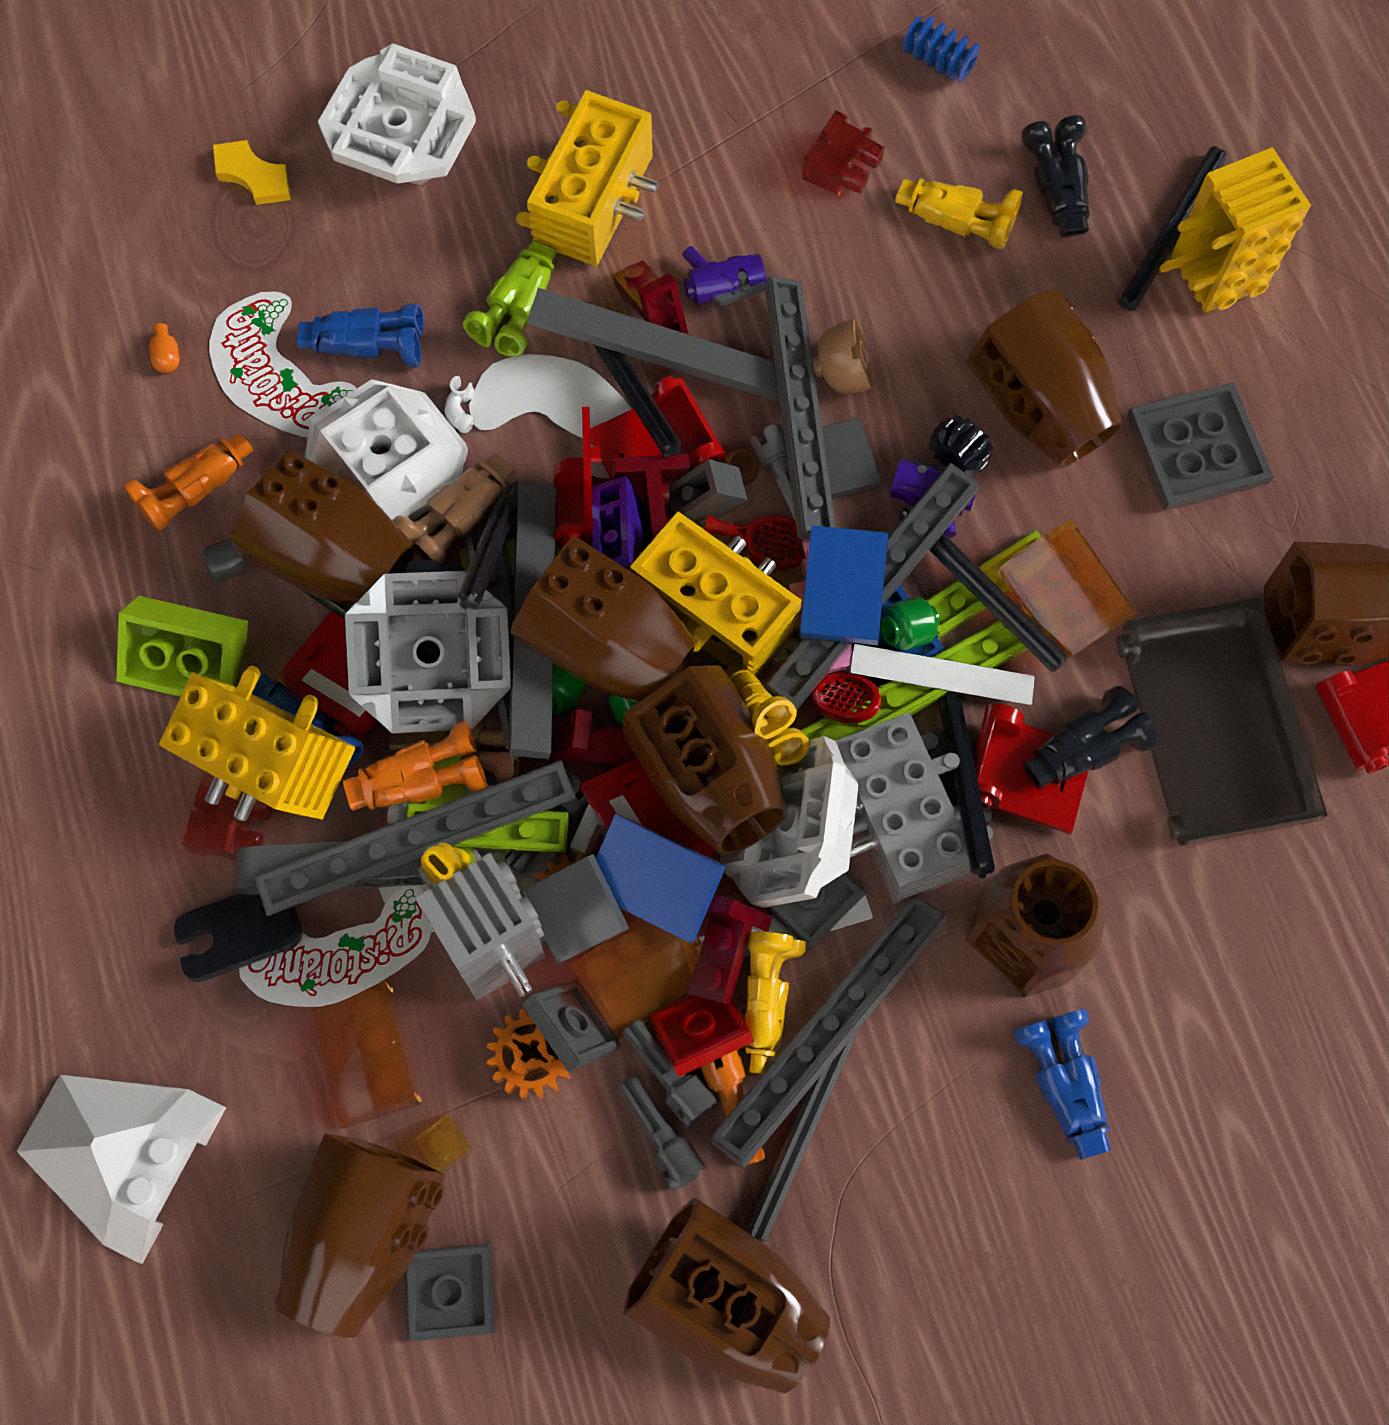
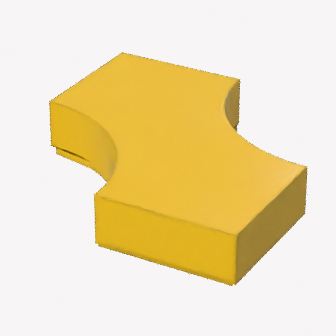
[213,140,291,205]

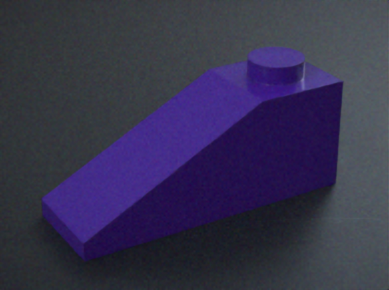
[592,476,645,566]

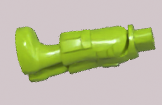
[463,241,556,357]

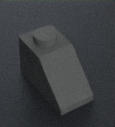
[664,459,748,522]

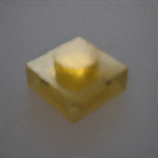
[414,1114,473,1173]

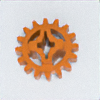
[486,1008,571,1100]

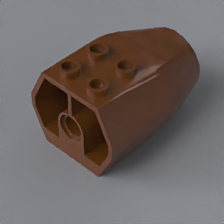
[966,288,1123,468]
[231,450,416,606]
[510,535,698,703]
[1264,541,1389,666]
[623,665,788,855]
[966,854,1108,997]
[274,1134,446,1338]
[623,1198,830,1394]

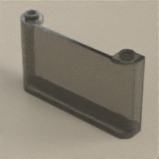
[1116,597,1328,846]

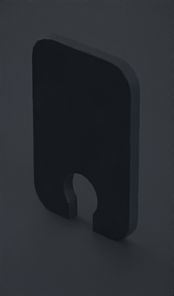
[174,893,302,982]

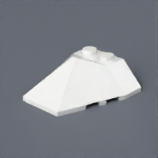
[17,1075,226,1264]

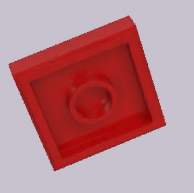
[648,995,754,1077]

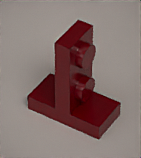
[612,260,689,335]
[611,453,690,545]
[548,709,636,770]
[688,895,772,1006]

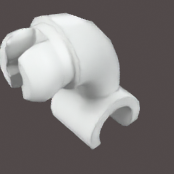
[445,376,474,434]

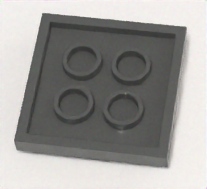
[1128,382,1273,510]

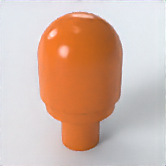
[148,323,180,374]

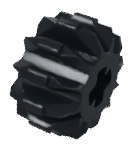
[928,415,994,477]

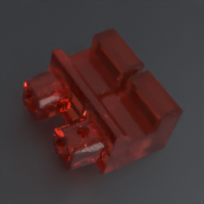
[802,110,885,196]
[182,773,273,861]

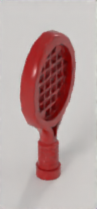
[704,515,805,570]
[776,665,882,724]

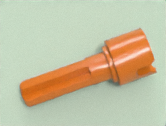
[701,1050,765,1165]

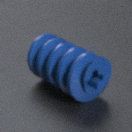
[902,16,980,83]

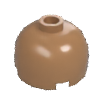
[812,319,875,395]

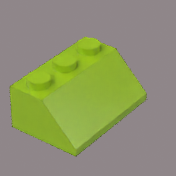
[116,596,248,697]

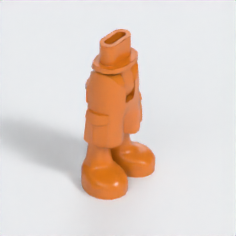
[122,433,254,532]
[343,720,488,811]

